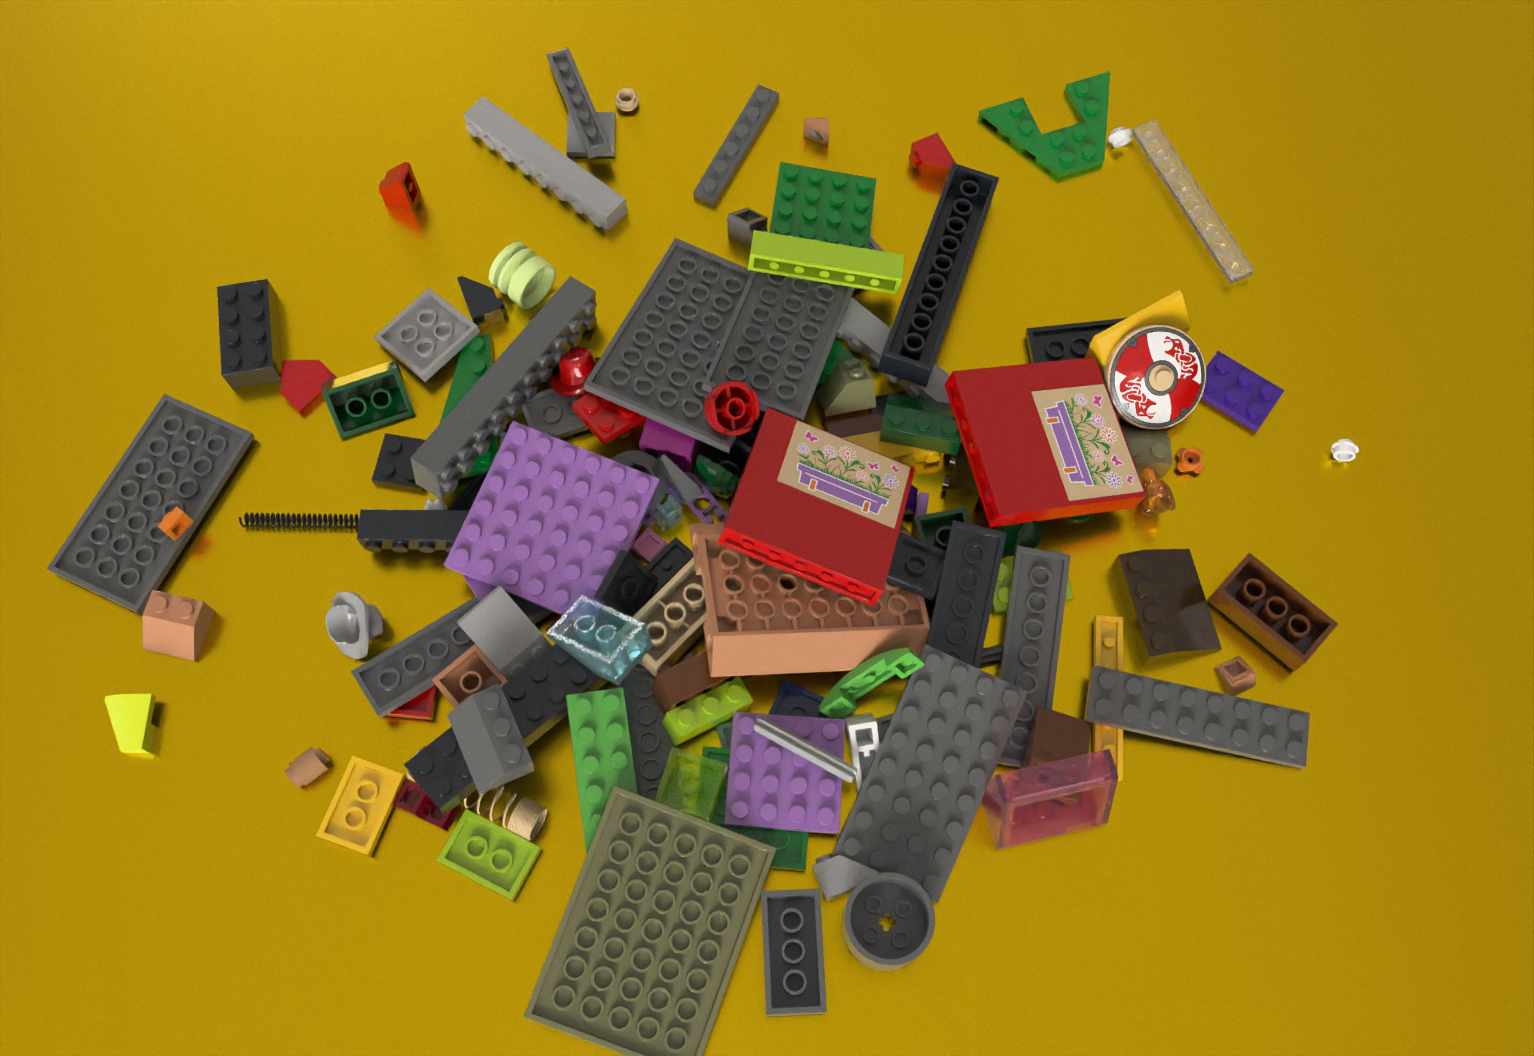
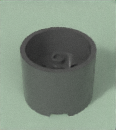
[841,872,935,971]

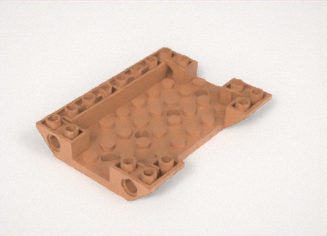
[689,523,930,677]

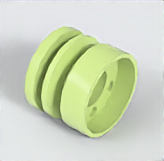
[488,241,556,309]

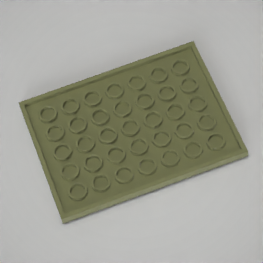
[523,786,777,1056]

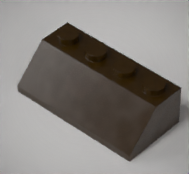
[942,439,979,509]

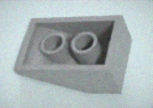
[457,585,552,681]

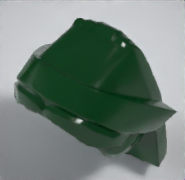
[692,452,744,499]

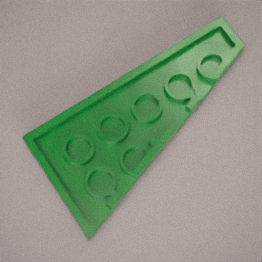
[439,333,500,478]

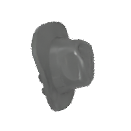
[611,450,668,513]

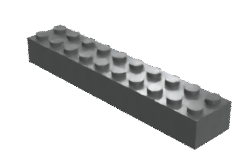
[410,276,597,500]

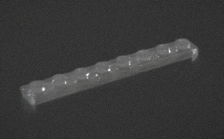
[1132,120,1254,284]

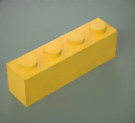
[843,431,945,466]

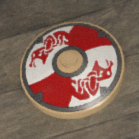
[1104,325,1206,429]

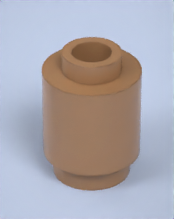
[285,747,330,788]

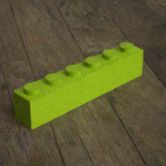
[747,230,904,295]

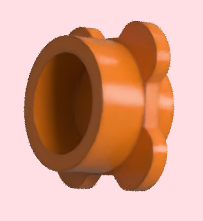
[1177,447,1203,473]

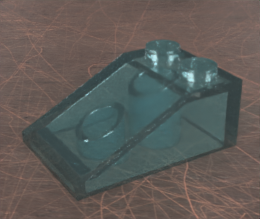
[546,595,653,685]

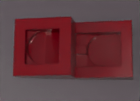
[393,779,460,831]

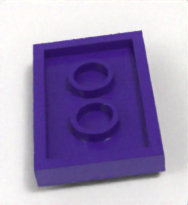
[1201,351,1285,432]

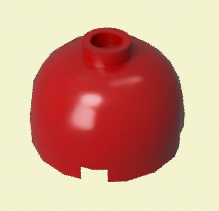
[704,381,760,435]

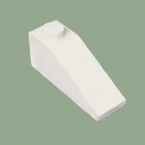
[844,713,880,794]

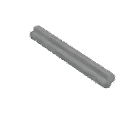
[753,716,857,782]

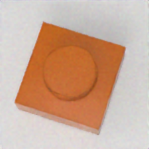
[158,506,194,541]

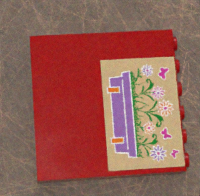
[944,357,1146,527]
[717,408,915,606]

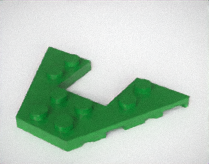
[978,71,1110,178]

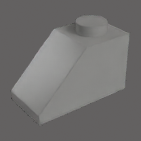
[812,853,878,902]

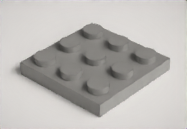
[374,288,480,382]

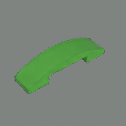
[819,648,925,719]

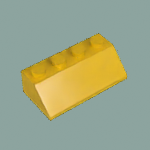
[1085,290,1191,380]

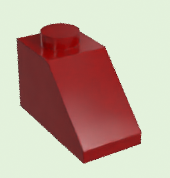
[909,133,956,183]
[379,162,420,211]

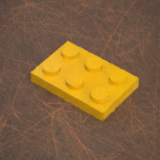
[316,756,406,856]

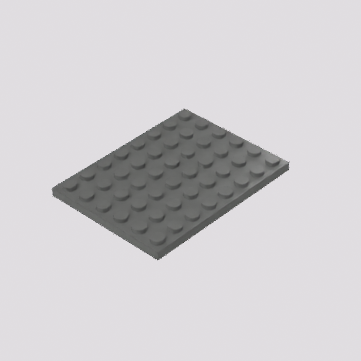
[584,238,752,453]

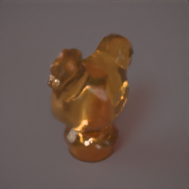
[1139,467,1176,516]

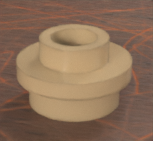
[615,88,639,111]

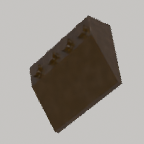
[1112,549,1222,666]

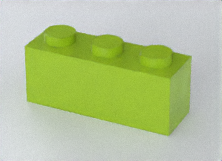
[662,677,753,746]

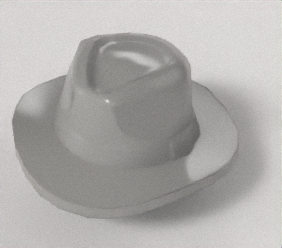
[325,591,383,659]

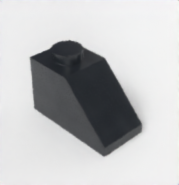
[457,276,506,330]

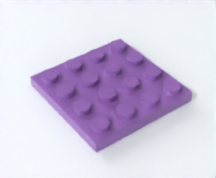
[724,712,845,834]

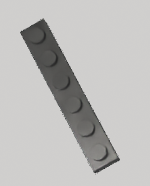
[546,48,612,159]
[693,85,779,206]

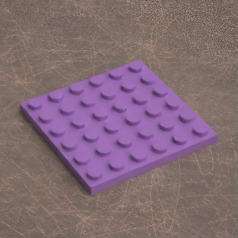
[444,421,661,629]

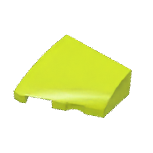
[105,694,156,753]

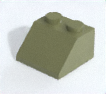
[816,359,876,417]
[1121,426,1172,476]

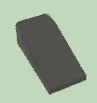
[657,454,704,504]

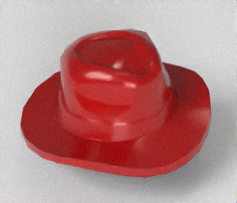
[549,347,600,398]

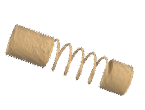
[407,746,547,841]

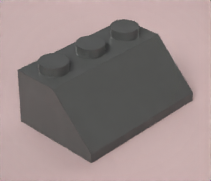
[447,684,534,794]

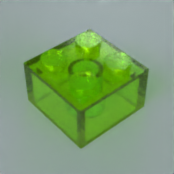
[654,747,729,823]

